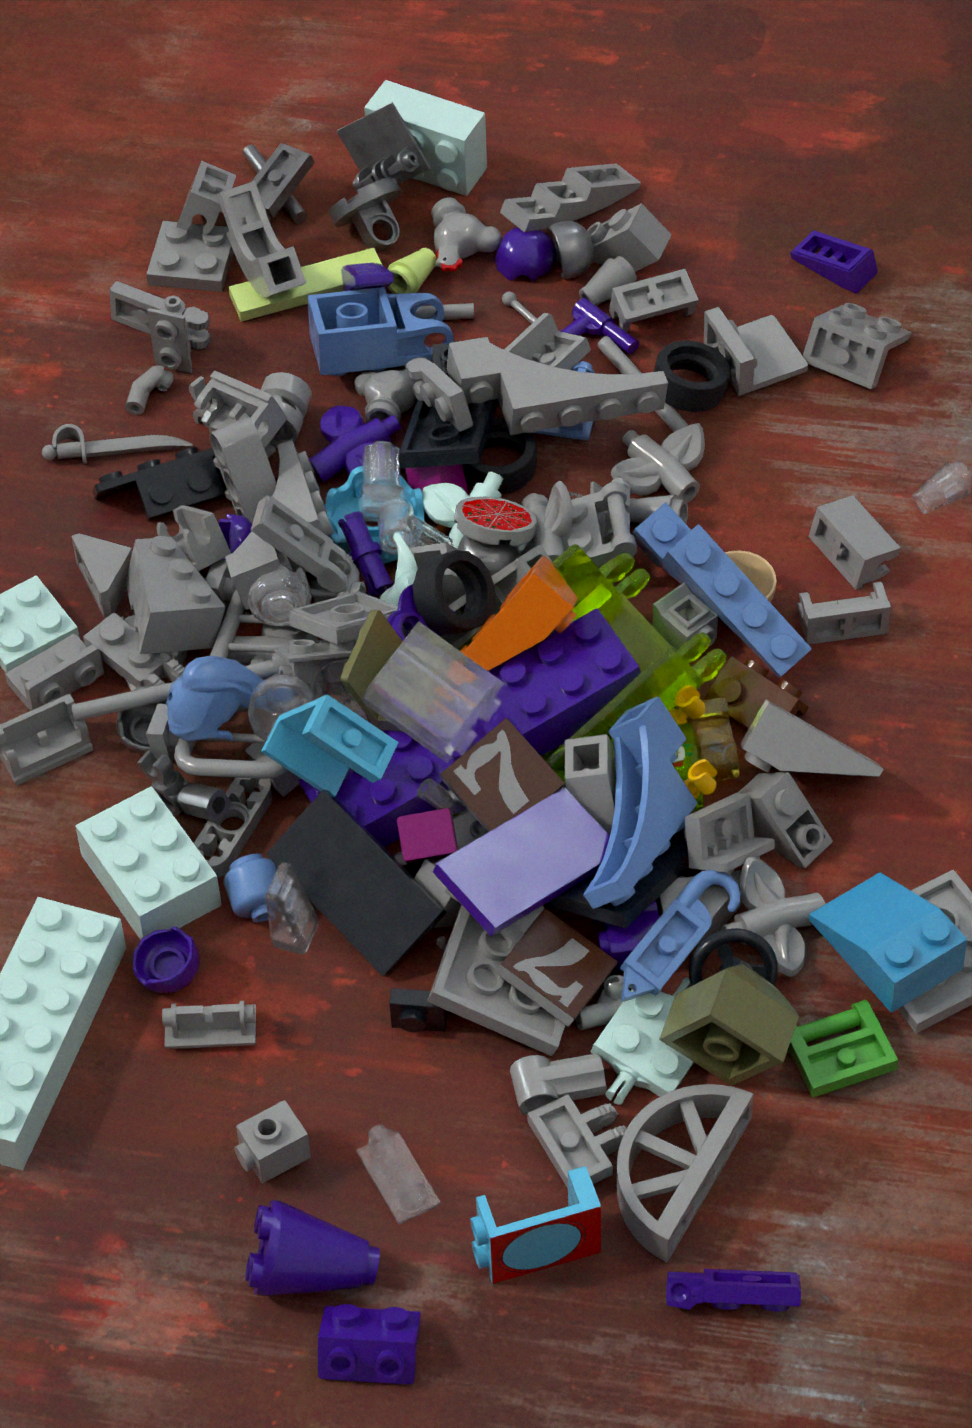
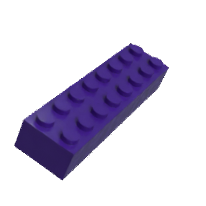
[298,608,648,848]

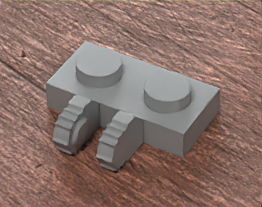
[527,1094,626,1188]

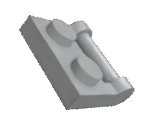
[562,482,637,575]

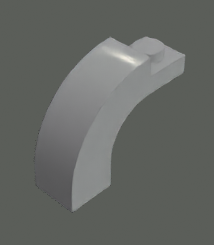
[217,181,306,297]

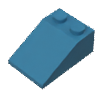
[808,872,967,1013]

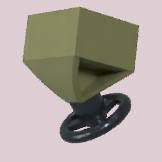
[659,928,799,1086]

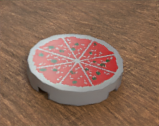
[454,496,537,546]

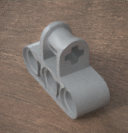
[209,417,276,523]

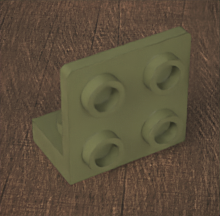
[341,610,451,733]

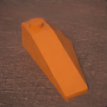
[435,555,578,700]

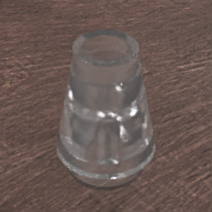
[912,460,972,514]

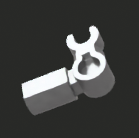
[137,751,231,821]

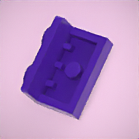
[318,1304,421,1384]

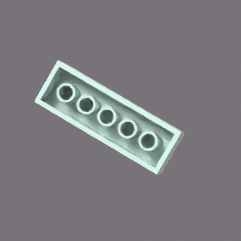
[0,897,126,1171]

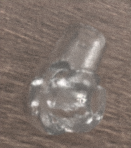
[417,778,468,814]

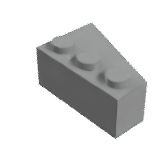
[125,536,225,654]

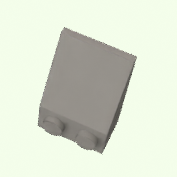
[740,699,884,776]

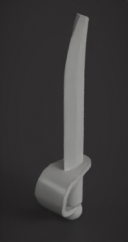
[42,424,193,464]

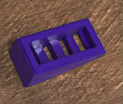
[790,230,877,293]
[341,262,394,291]

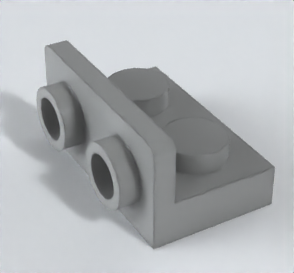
[5,633,104,711]

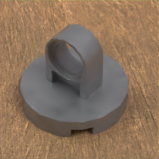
[328,177,402,252]

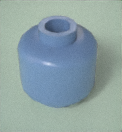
[223,854,287,923]

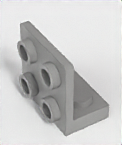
[803,303,911,389]
[704,307,808,396]

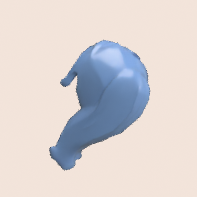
[166,656,291,741]

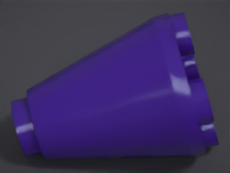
[245,1200,380,1296]

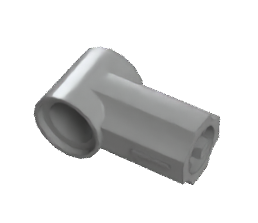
[510,1053,606,1116]

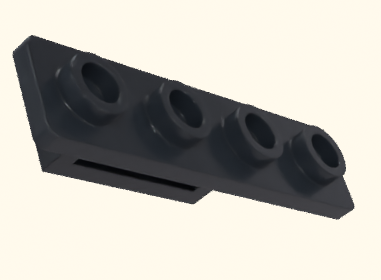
[93,447,225,521]

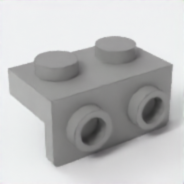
[504,313,591,370]
[685,793,775,875]

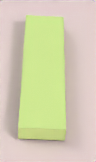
[229,248,383,322]

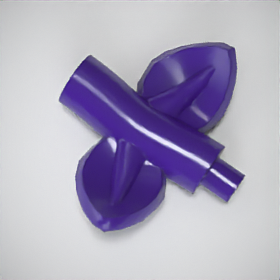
[309,405,401,483]

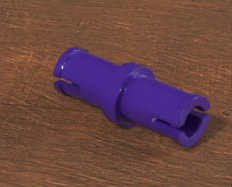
[338,511,394,596]

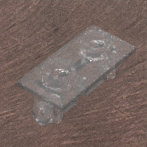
[357,1125,441,1225]

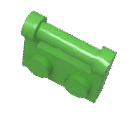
[787,1000,898,1098]

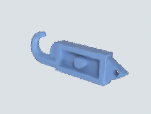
[620,870,741,1002]

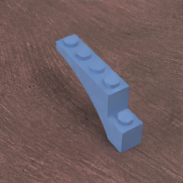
[632,502,812,679]
[583,696,698,909]

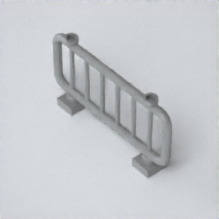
[146,560,366,779]

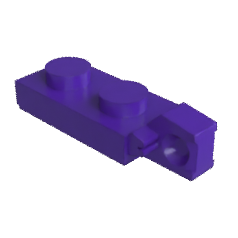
[666,1269,801,1312]

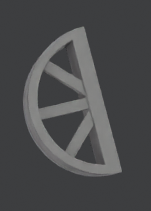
[617,1084,754,1263]

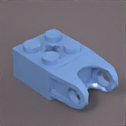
[308,287,454,376]

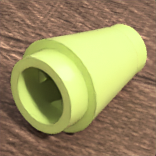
[388,248,437,294]

